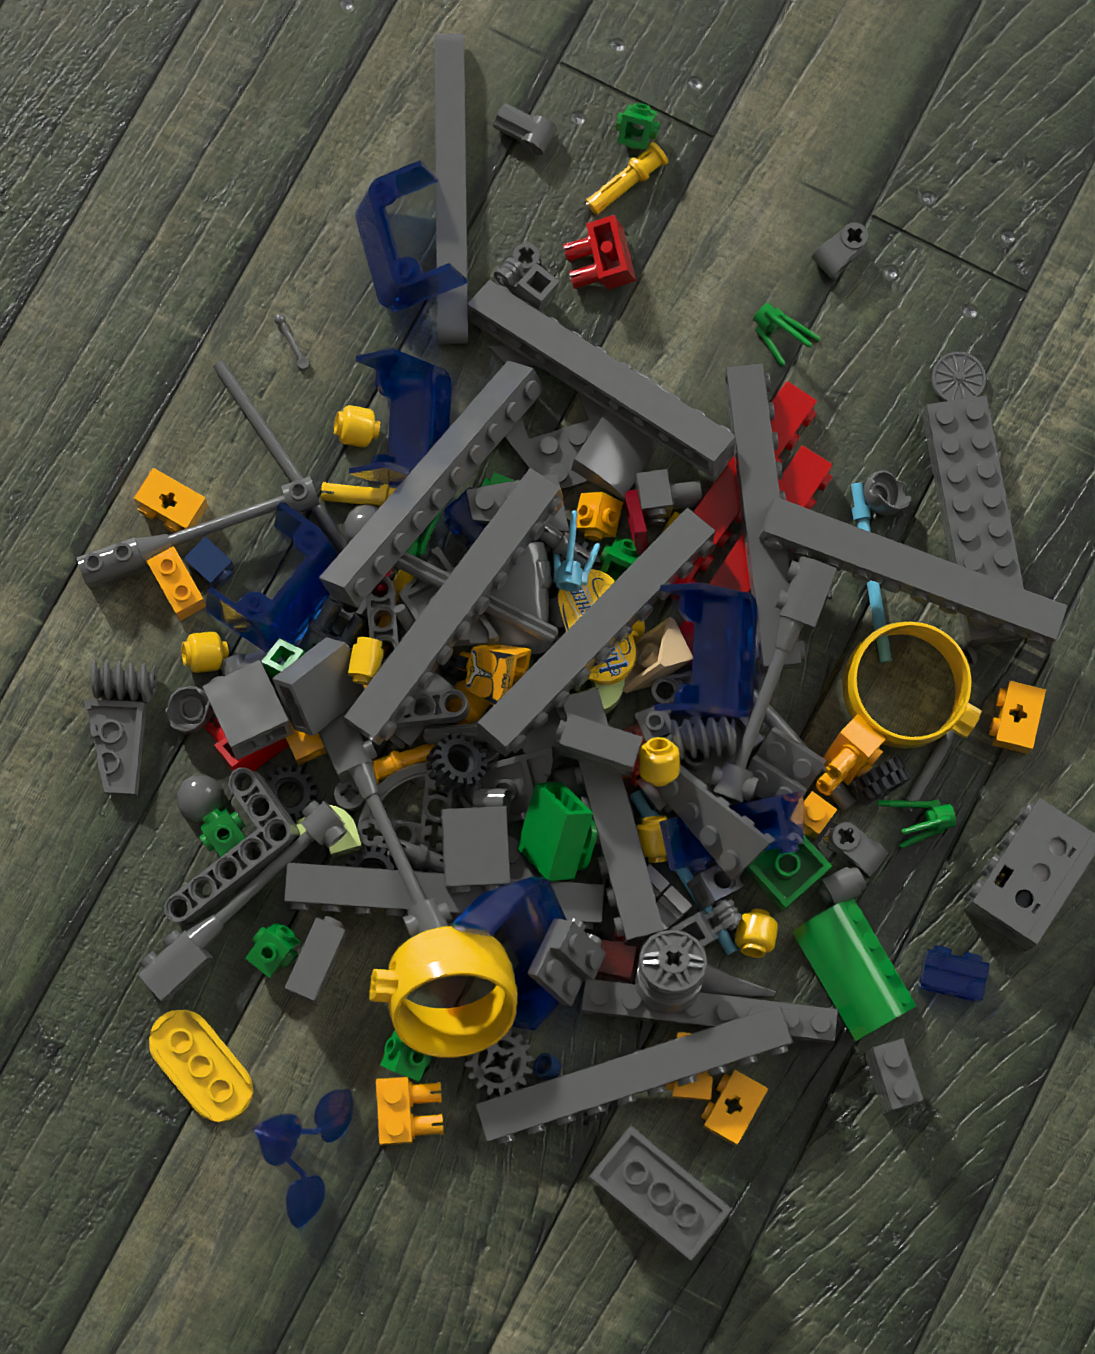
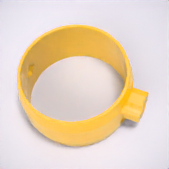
[843,621,982,749]
[369,926,517,1057]

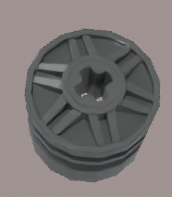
[635,930,707,1014]

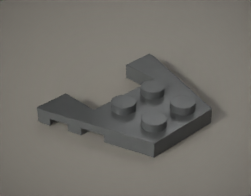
[504,392,606,492]

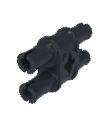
[296,597,369,653]

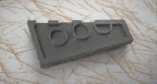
[653,765,775,880]

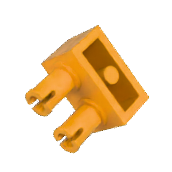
[816,714,886,795]
[376,1077,444,1146]

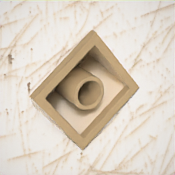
[622,617,694,693]

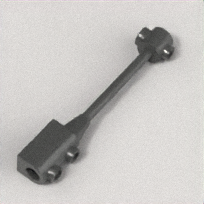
[77,476,320,590]
[709,557,837,803]
[318,709,453,938]
[139,801,347,1001]

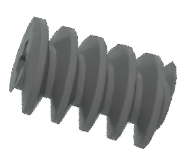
[90,659,157,703]
[670,717,736,759]

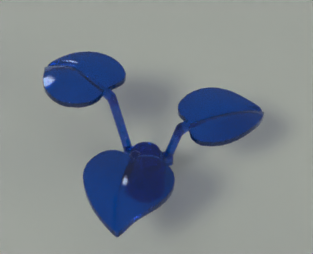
[253,1088,354,1229]

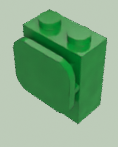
[517,782,597,882]

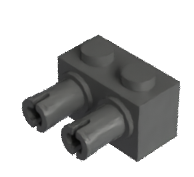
[634,469,702,527]

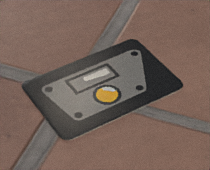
[813,821,849,863]

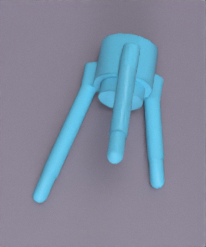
[553,511,600,591]

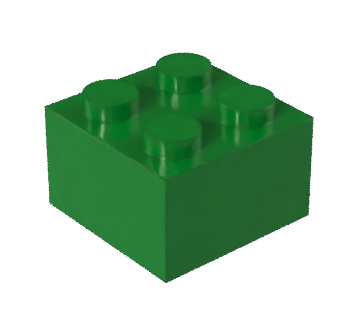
[745,820,832,912]

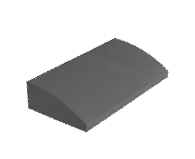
[571,368,670,500]

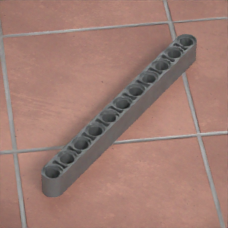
[434,33,468,344]

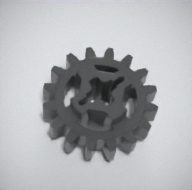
[465,1029,534,1096]

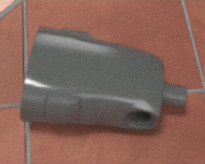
[460,542,554,670]

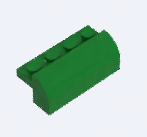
[792,898,917,1041]

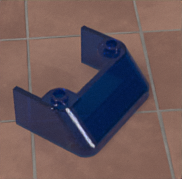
[355,160,468,312]
[349,348,452,486]
[205,502,339,657]
[654,582,758,718]
[659,791,804,872]
[451,876,567,1031]

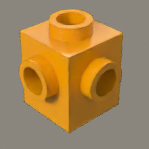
[576,492,623,541]

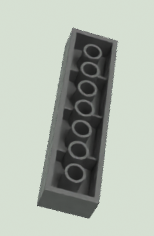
[922,395,1026,647]

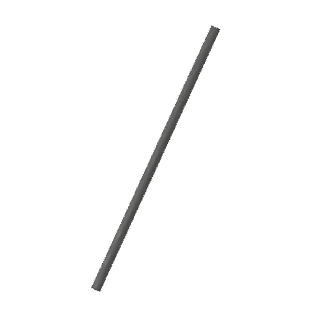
[213,360,406,640]

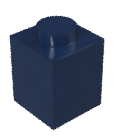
[184,536,234,590]

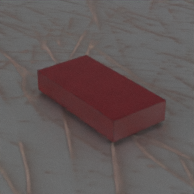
[625,490,648,555]

